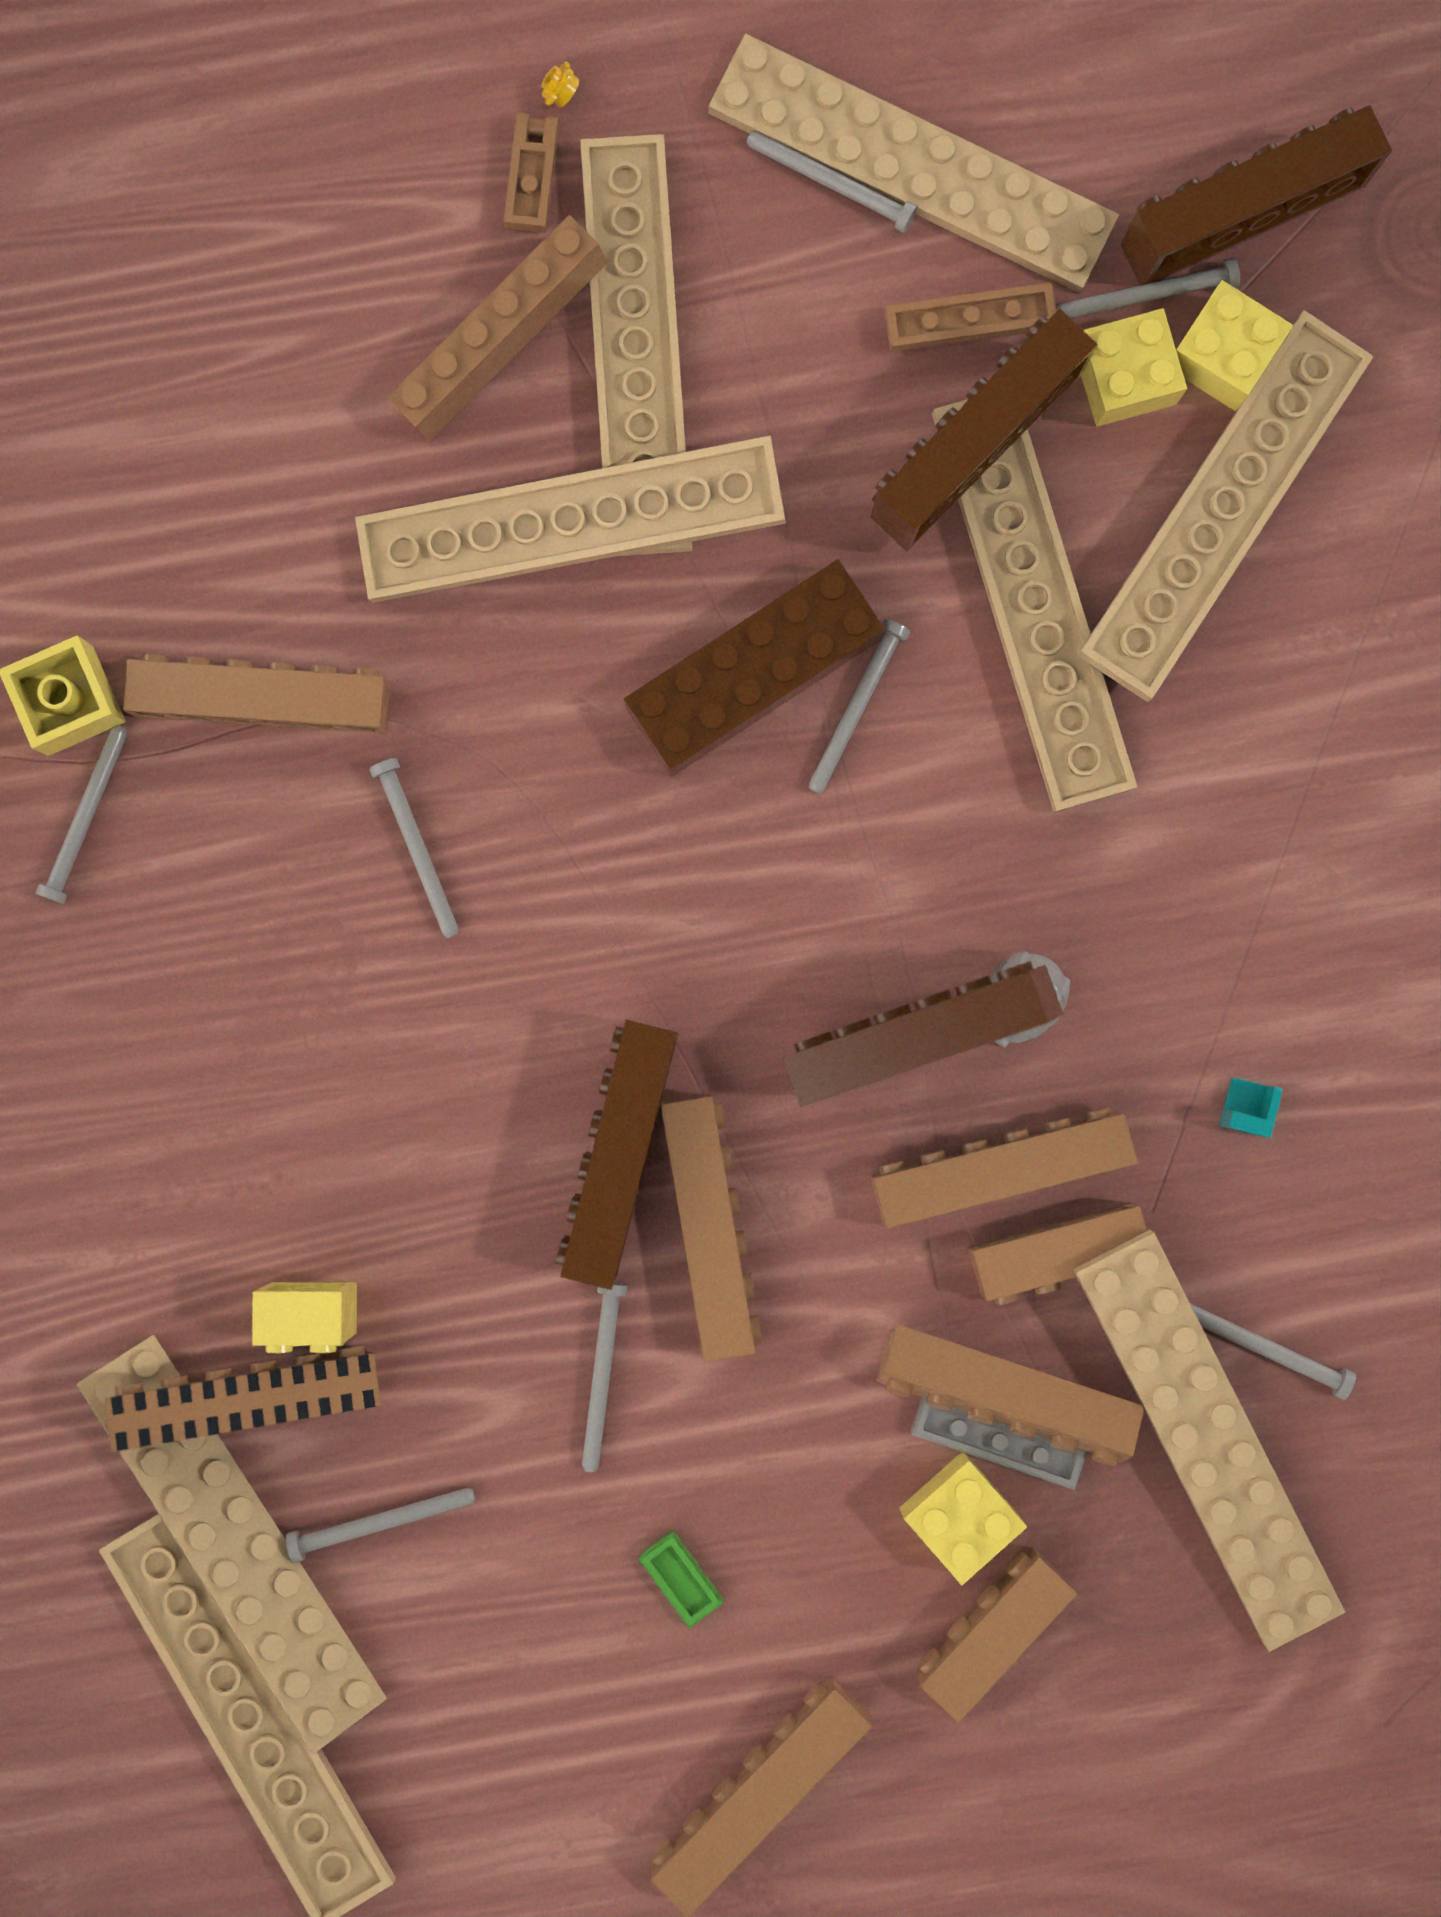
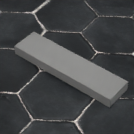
[910,1397,1087,1490]

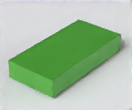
[638,1529,724,1629]

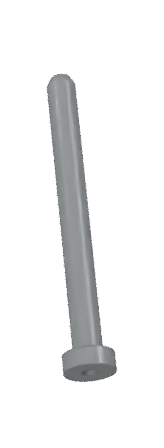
[746,132,918,234]
[1056,258,1240,319]
[809,619,911,794]
[35,725,127,904]
[369,758,459,938]
[582,1281,628,1472]
[1190,1303,1356,1400]
[286,1488,476,1563]

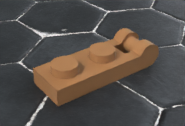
[503,112,560,233]

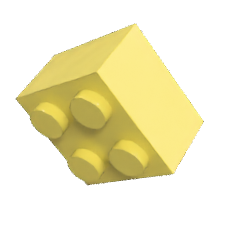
[1176,280,1293,411]
[1081,308,1187,427]
[0,635,126,756]
[252,1282,357,1353]
[899,1452,1027,1585]

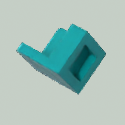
[1219,1078,1283,1138]

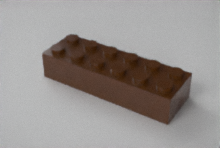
[1120,105,1393,285]
[870,309,1098,552]
[623,559,886,777]
[783,961,1063,1107]
[555,1019,679,1290]

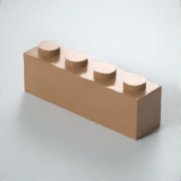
[968,1203,1147,1306]
[916,1547,1078,1723]

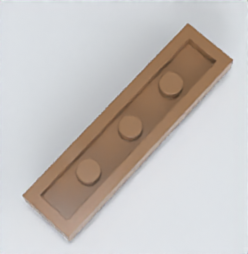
[884,282,1056,352]

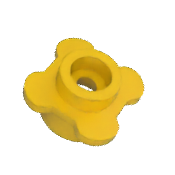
[541,61,579,107]

